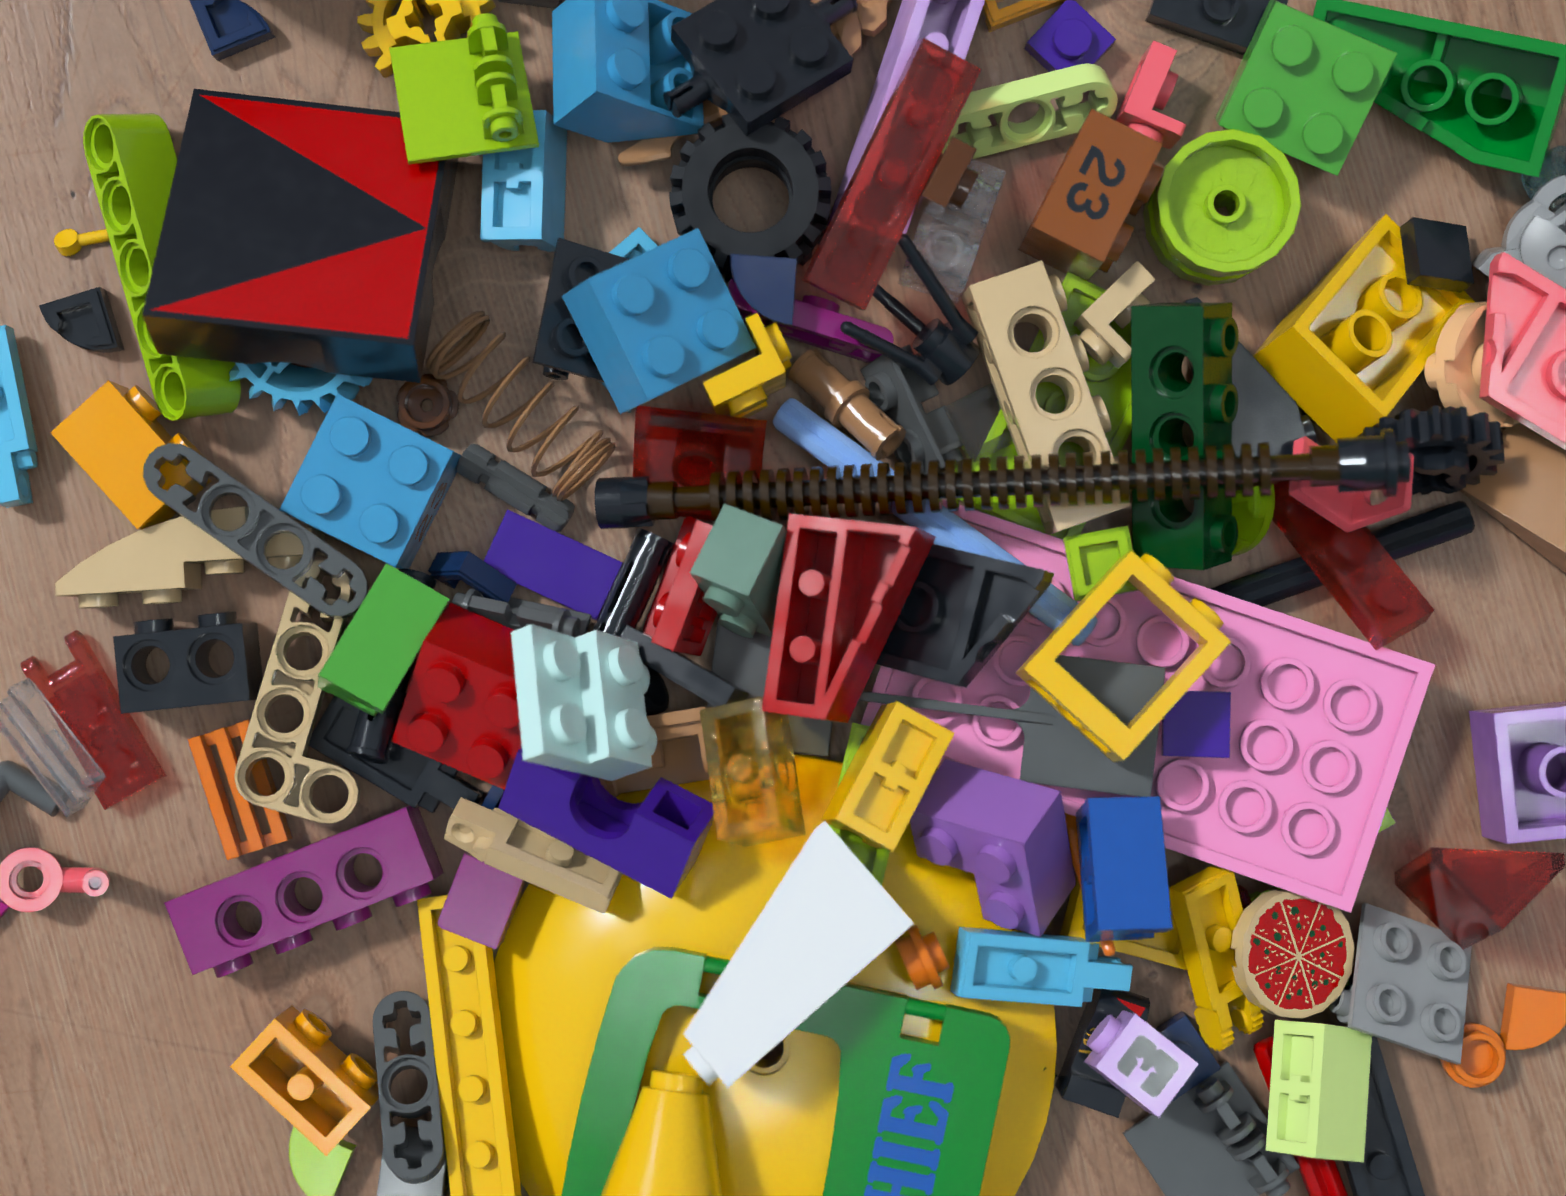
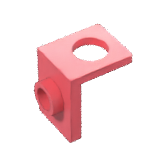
[1289,436,1414,533]

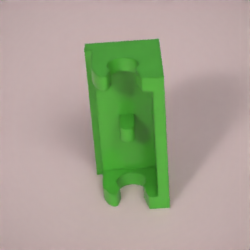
[318,563,450,716]

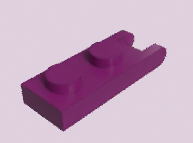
[727,279,894,363]

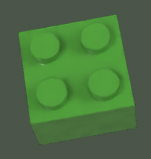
[1215,0,1397,176]

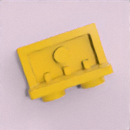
[703,313,792,422]

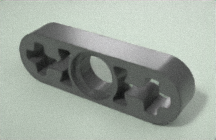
[373,991,446,1184]

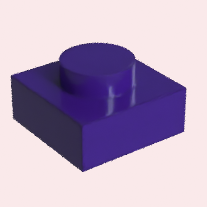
[1024,0,1116,72]

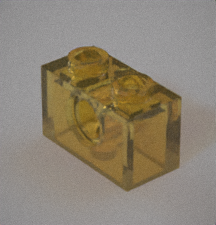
[700,697,806,847]

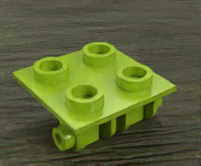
[389,13,539,165]

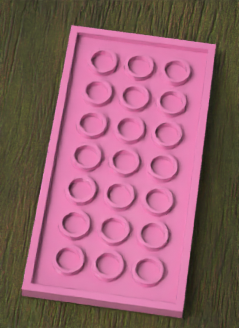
[861,499,1435,913]

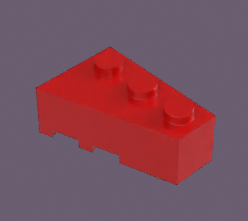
[762,513,936,723]

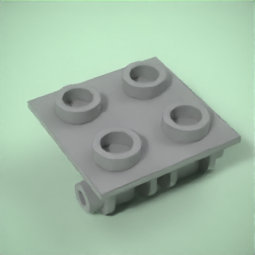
[1329,903,1472,1065]

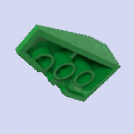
[1313,0,1566,177]

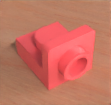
[1115,40,1186,149]

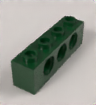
[1131,302,1239,570]

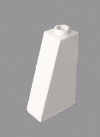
[683,821,914,1087]

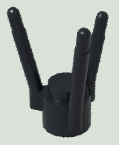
[840,233,980,386]

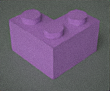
[910,759,1076,937]

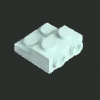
[511,624,657,781]

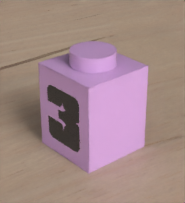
[1084,1010,1198,1117]

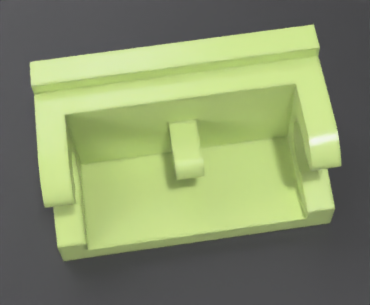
[1265,1020,1372,1163]

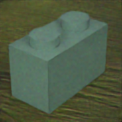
[690,503,786,638]

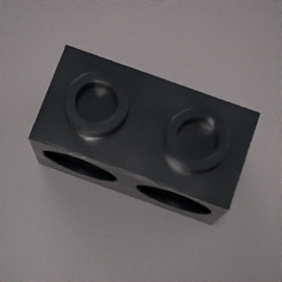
[113,612,263,714]

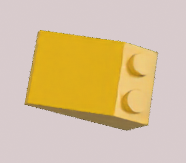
[1252,214,1475,443]

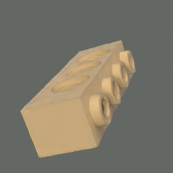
[961,260,1132,535]

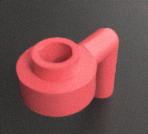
[0,847,110,912]

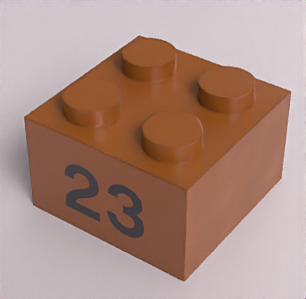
[1018,109,1164,281]

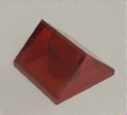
[632,406,768,520]
[1394,847,1565,950]

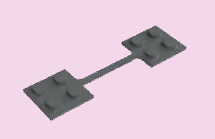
[707,615,1166,797]

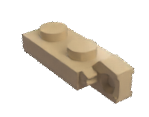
[444,797,623,915]

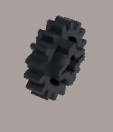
[1363,406,1505,495]

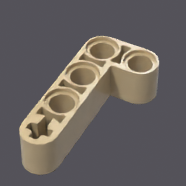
[234,560,361,823]

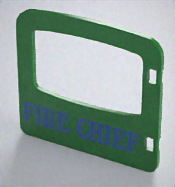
[562,947,1010,1196]

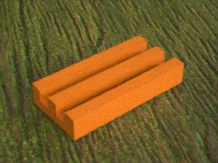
[188,719,292,860]

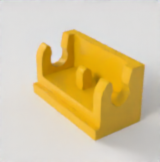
[821,701,955,851]

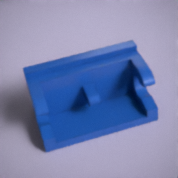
[1076,796,1172,942]

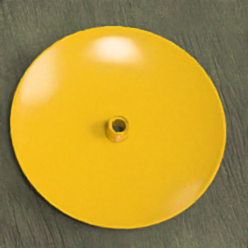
[494,752,1057,1196]

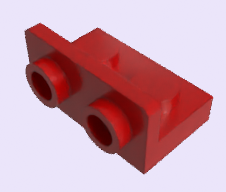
[643,516,717,656]

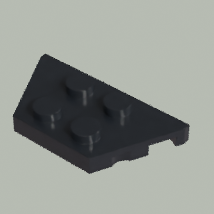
[876,544,1054,688]

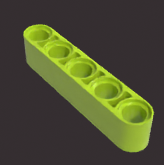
[83,113,241,421]

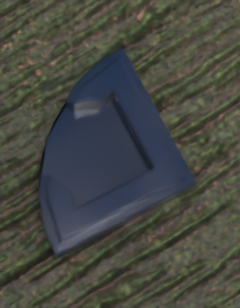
[190,0,276,61]
[730,254,797,326]
[428,551,517,603]

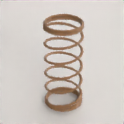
[425,311,615,501]

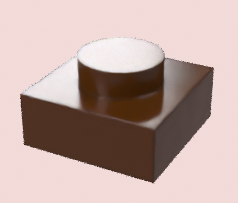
[917,137,980,221]

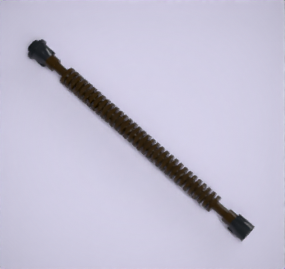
[595,429,1410,529]

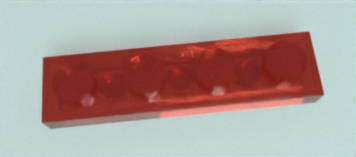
[802,38,981,310]

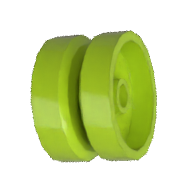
[1143,129,1301,286]

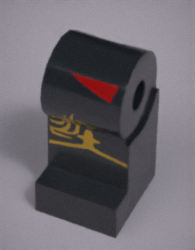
[1055,989,1150,1118]

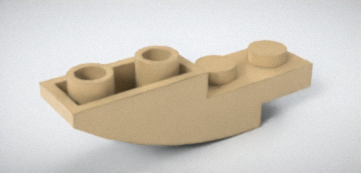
[55,506,326,608]

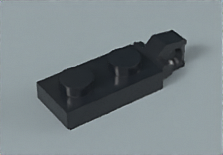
[308,695,485,813]

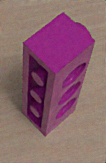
[164,805,444,978]

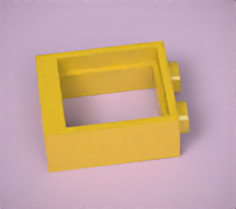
[1015,550,1232,762]

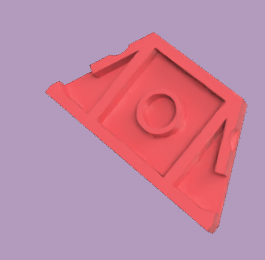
[1479,252,1566,450]

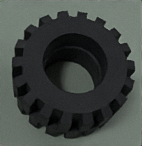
[669,114,832,281]

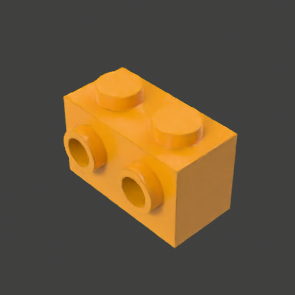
[50,380,211,530]
[230,1005,379,1156]

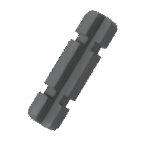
[456,444,575,532]

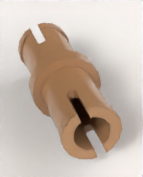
[789,348,906,461]

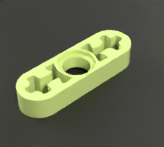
[937,63,1118,159]

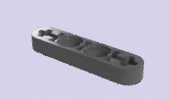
[143,443,369,619]

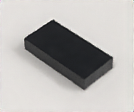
[620,625,749,714]

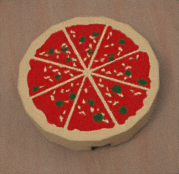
[1231,889,1355,1019]

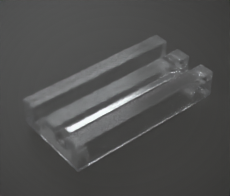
[0,678,105,817]

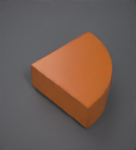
[1500,983,1566,1050]

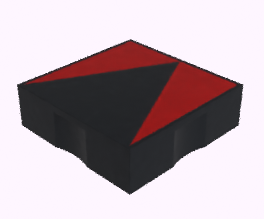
[142,89,458,383]

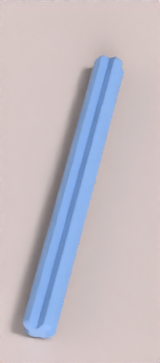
[772,398,1097,646]

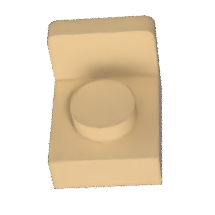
[1073,260,1155,368]

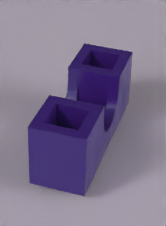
[498,747,719,899]

